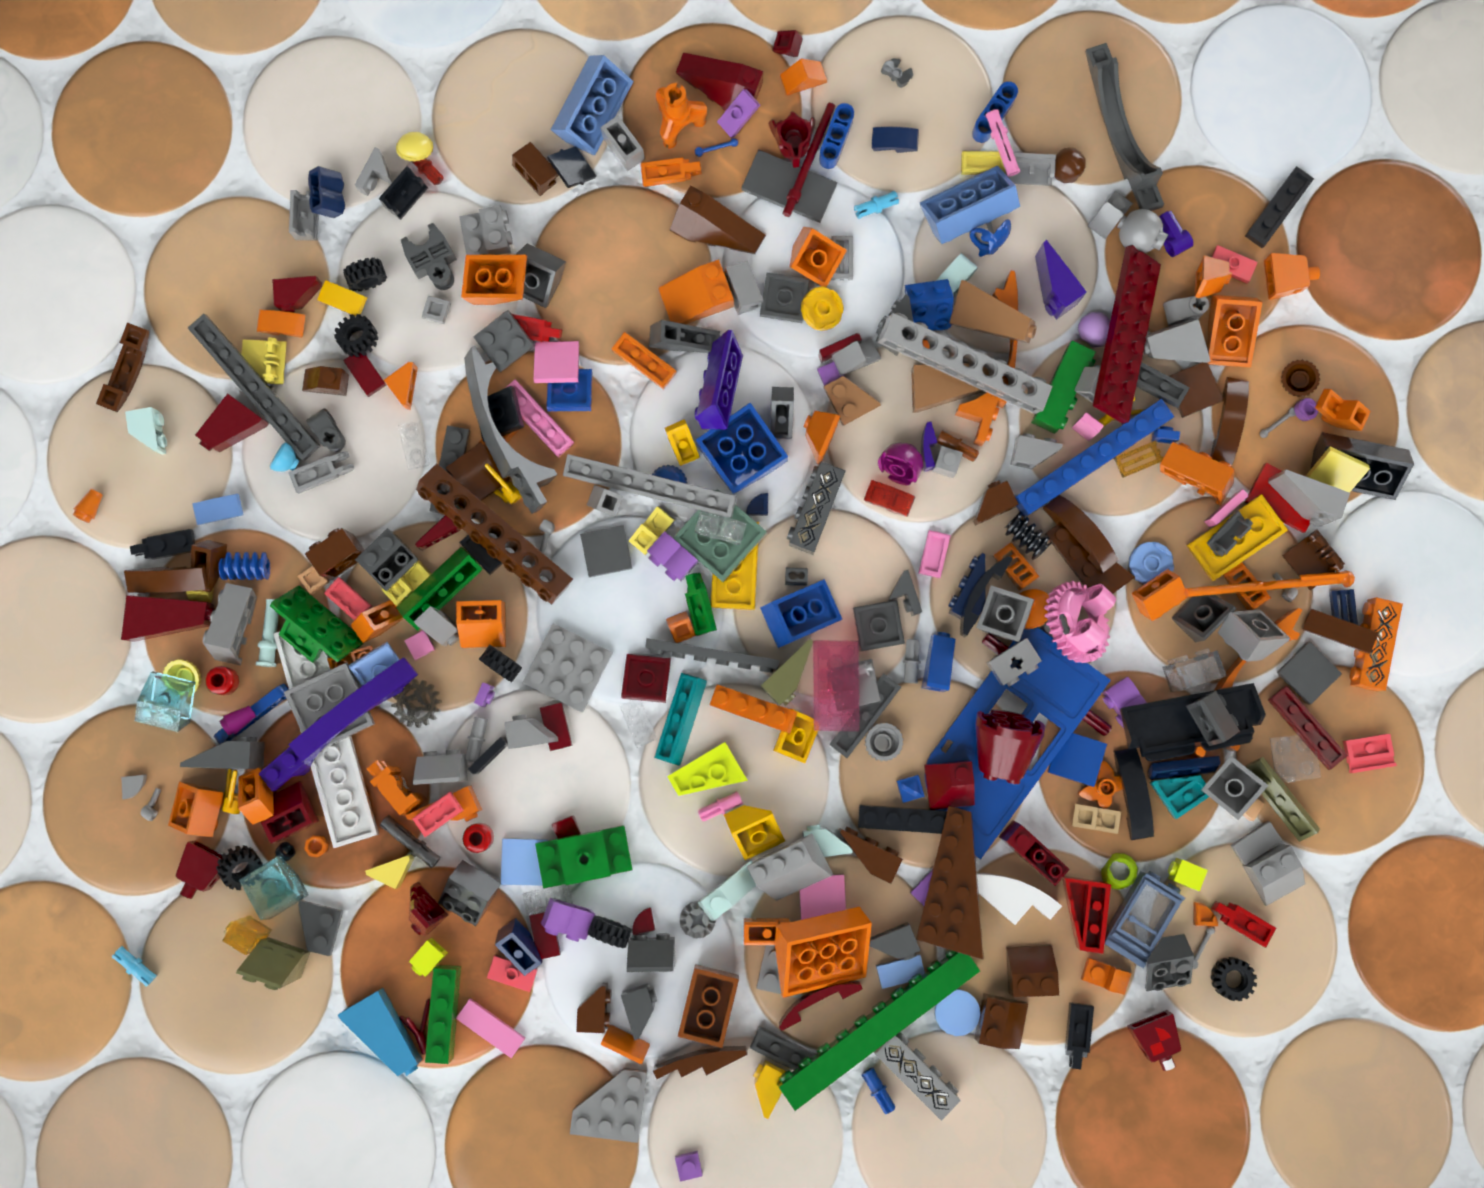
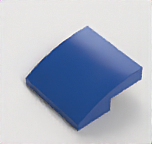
[1048,733,1107,787]

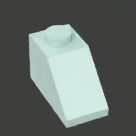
[802,824,852,857]

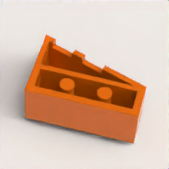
[1160,442,1235,506]

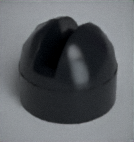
[275,842,296,862]

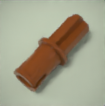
[937,430,979,462]

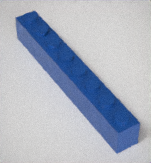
[1015,399,1175,518]

